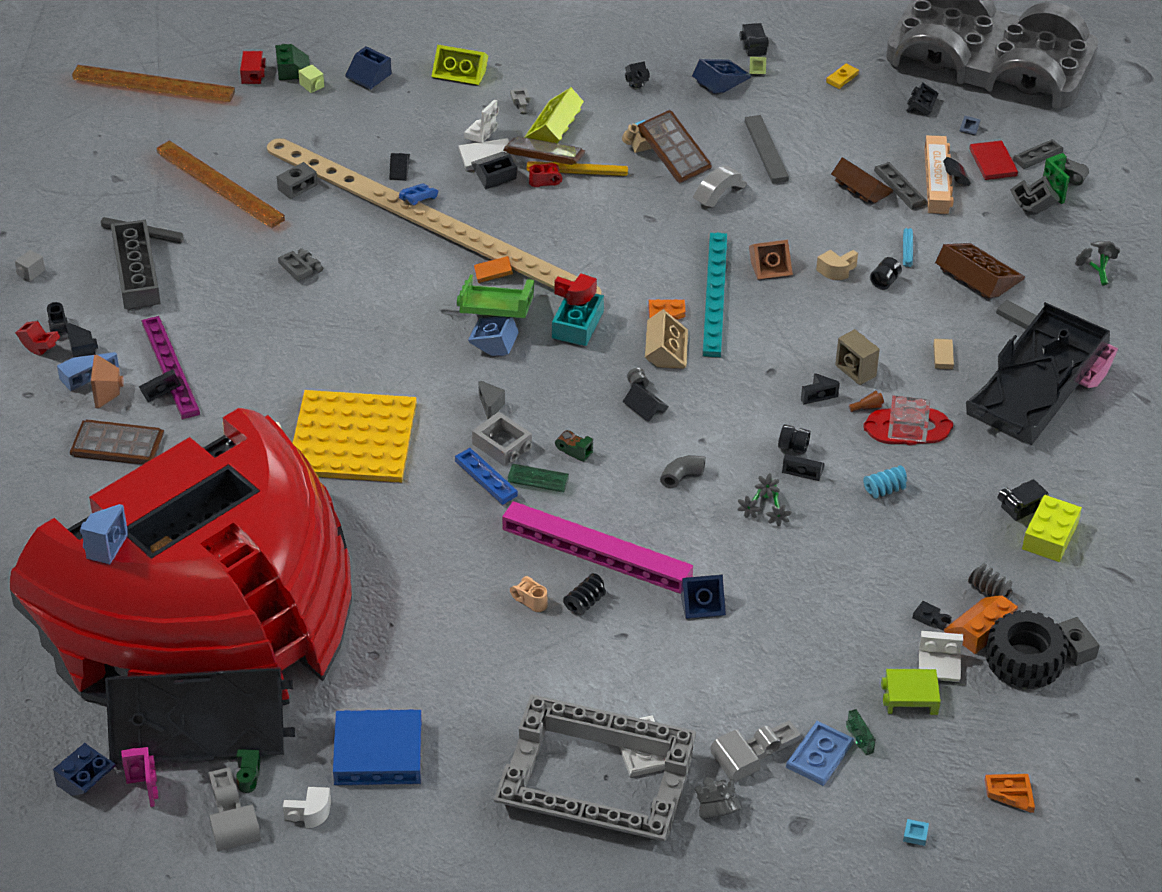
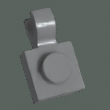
[510,88,530,113]

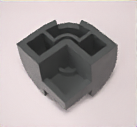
[1010,176,1060,214]

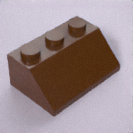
[831,157,894,203]

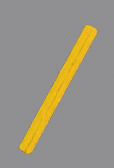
[527,161,628,176]

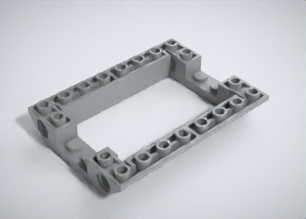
[494,694,696,841]

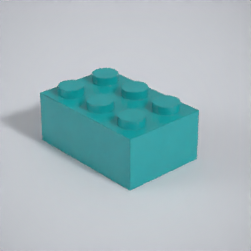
[552,294,604,346]

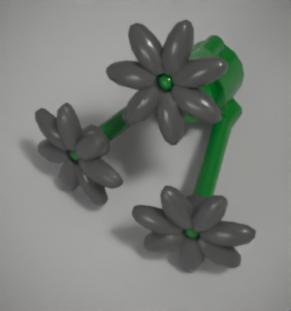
[737,473,792,526]

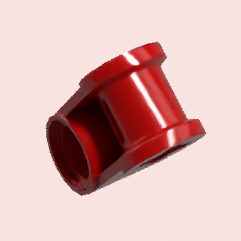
[529,163,563,187]

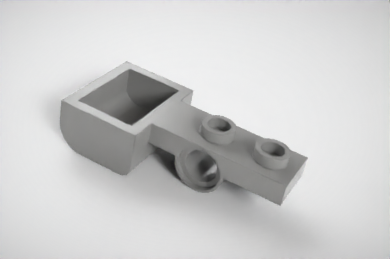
[711,720,801,782]
[209,767,261,851]

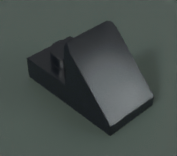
[389,153,410,181]
[801,373,840,405]

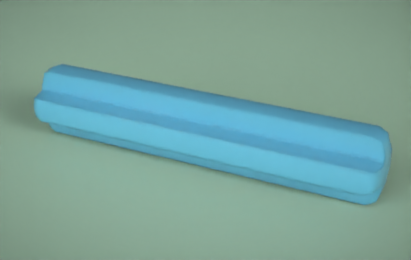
[903,228,913,267]

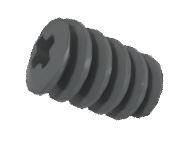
[968,563,1013,600]

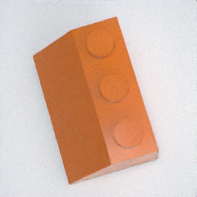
[944,595,1018,654]

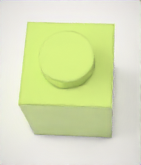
[299,65,324,93]

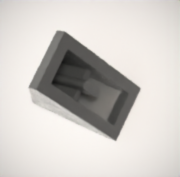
[478,381,505,419]

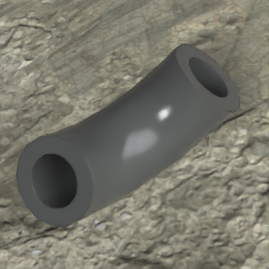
[660,455,706,488]

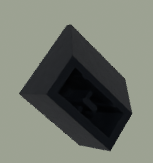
[471,151,517,190]

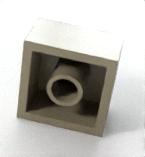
[835,329,880,385]

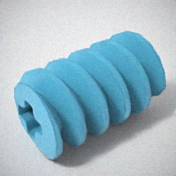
[863,465,907,499]

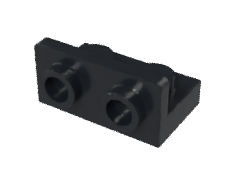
[906,82,939,116]

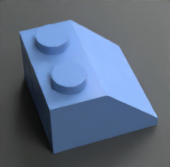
[468,316,519,356]
[80,504,128,564]

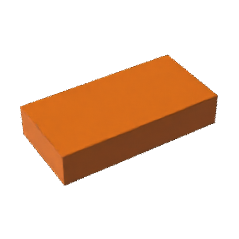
[474,256,513,283]

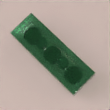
[508,464,569,493]

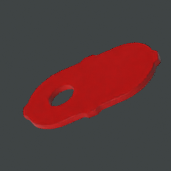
[863,406,953,446]

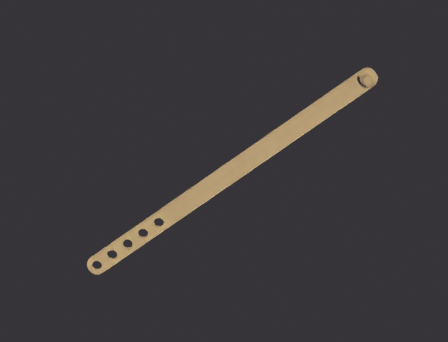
[267,138,601,295]

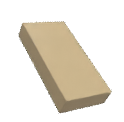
[933,339,954,369]

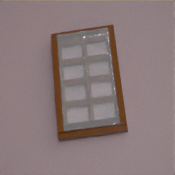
[637,110,712,184]
[503,136,586,165]
[69,419,164,465]

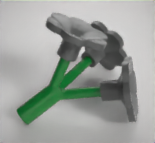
[1075,241,1120,285]

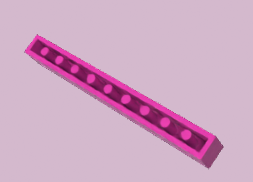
[502,501,693,594]

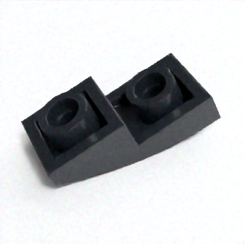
[943,157,971,186]

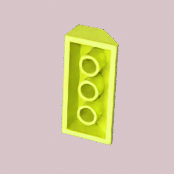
[524,87,584,143]

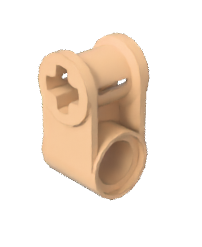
[510,576,548,612]

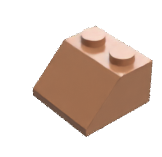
[749,240,793,280]

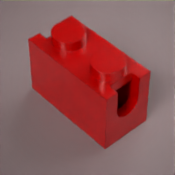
[240,51,266,84]

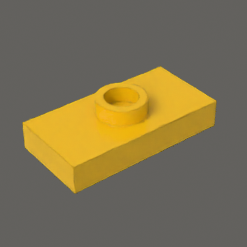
[826,63,859,89]

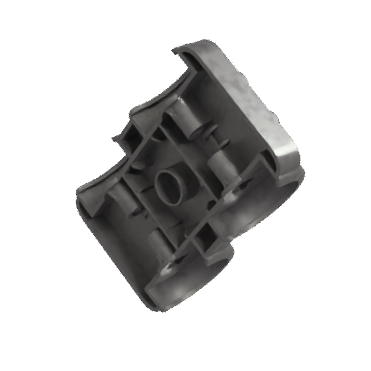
[886,0,1099,109]

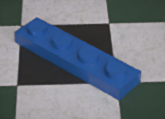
[455,448,518,505]

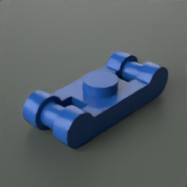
[399,183,438,205]

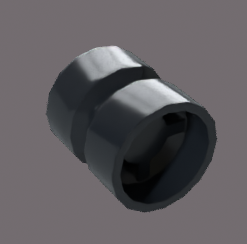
[870,257,902,290]
[778,424,811,454]

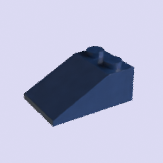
[692,59,752,94]

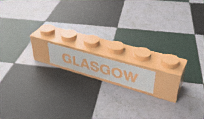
[924,135,953,214]

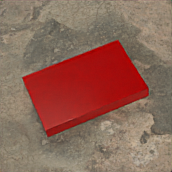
[969,140,1018,180]

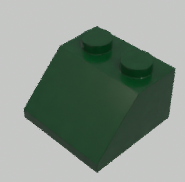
[275,44,310,80]

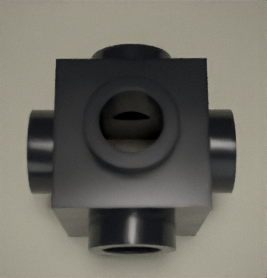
[625,61,650,88]

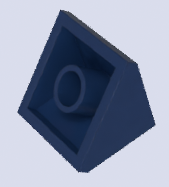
[681,574,726,619]

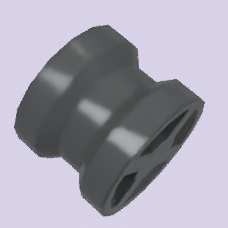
[627,368,649,388]

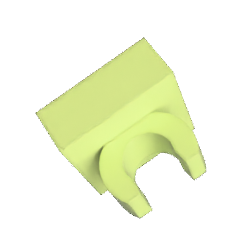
[749,57,766,74]

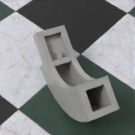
[693,166,747,208]

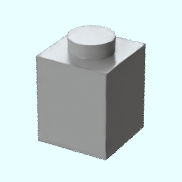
[15,250,45,281]

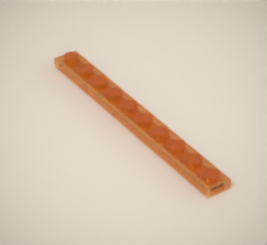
[72,65,235,102]
[157,140,285,228]

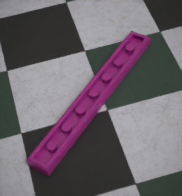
[141,316,200,419]

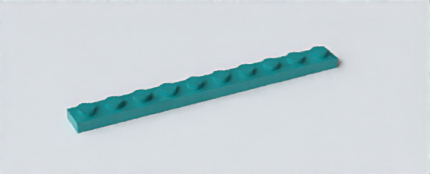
[703,232,727,357]

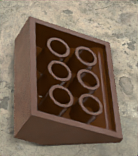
[935,243,1025,298]

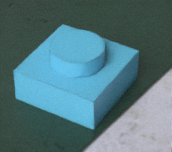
[903,819,929,846]

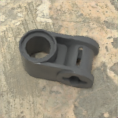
[1064,158,1089,186]

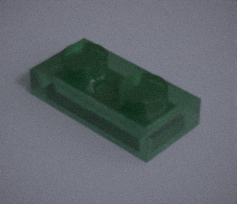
[846,709,876,755]

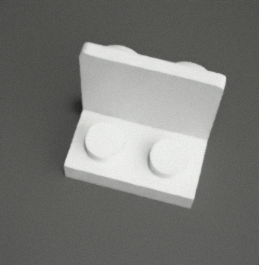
[464,100,499,143]
[918,631,963,682]

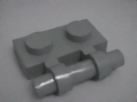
[278,248,323,281]

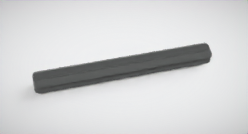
[100,217,184,243]

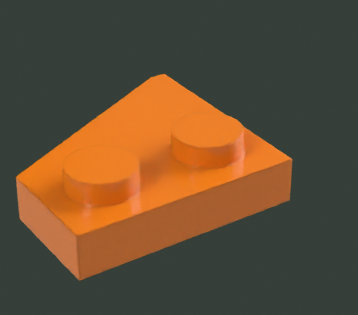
[648,299,686,320]
[984,774,1035,813]

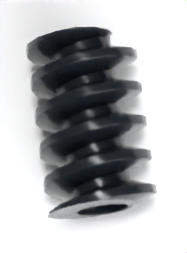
[563,573,606,615]

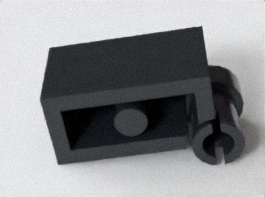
[739,23,769,56]
[997,479,1049,521]

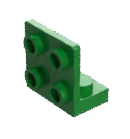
[1043,153,1069,204]

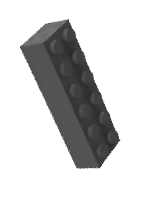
[110,219,161,309]

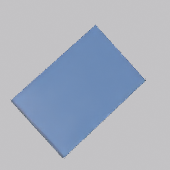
[786,721,854,786]

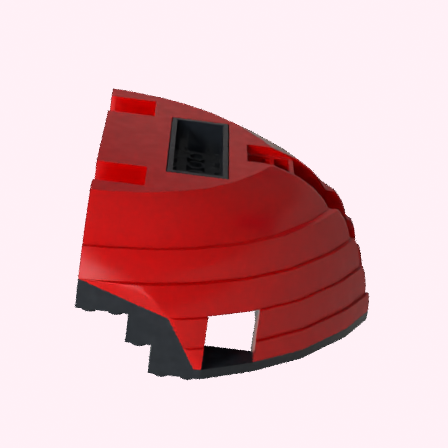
[10,408,352,705]

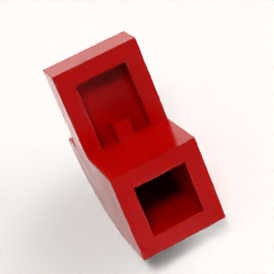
[554,273,597,305]
[15,321,60,355]

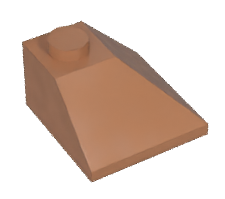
[91,355,124,408]

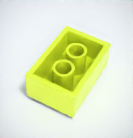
[1022,495,1082,562]

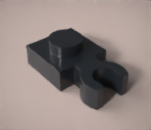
[912,601,952,631]

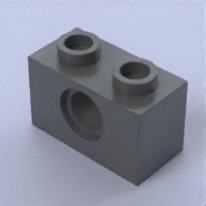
[276,162,318,199]
[1058,617,1100,666]

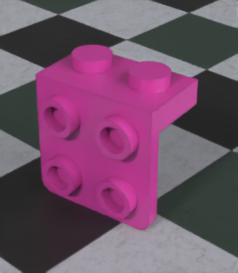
[121,747,158,807]

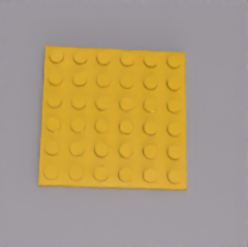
[293,390,417,483]

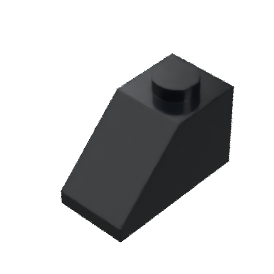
[66,323,98,358]

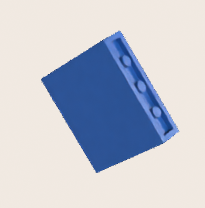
[333,709,422,785]

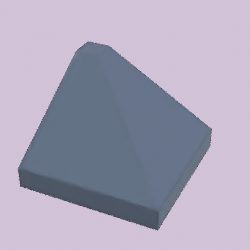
[959,116,981,135]

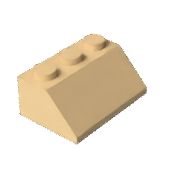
[645,309,688,369]

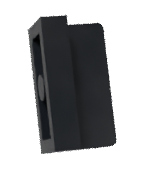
[139,369,181,403]
[623,383,669,421]
[782,454,825,481]

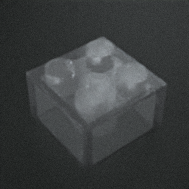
[888,395,930,442]

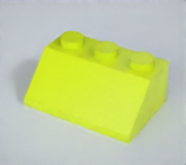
[431,44,489,85]

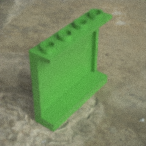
[457,274,535,318]

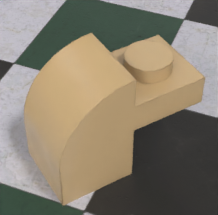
[816,250,858,280]

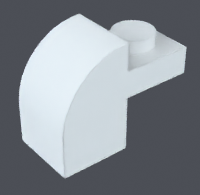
[283,787,331,828]

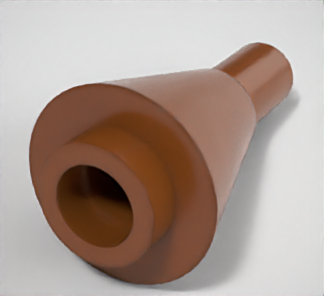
[849,390,884,412]

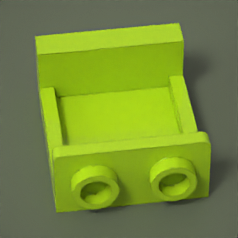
[881,669,941,715]

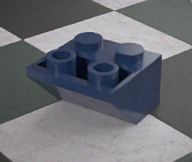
[345,46,392,90]
[53,742,116,796]

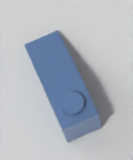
[57,352,119,391]

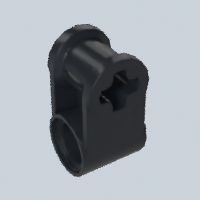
[47,302,68,333]

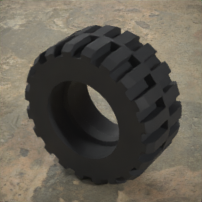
[986,610,1068,689]

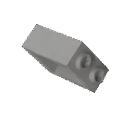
[472,412,532,467]

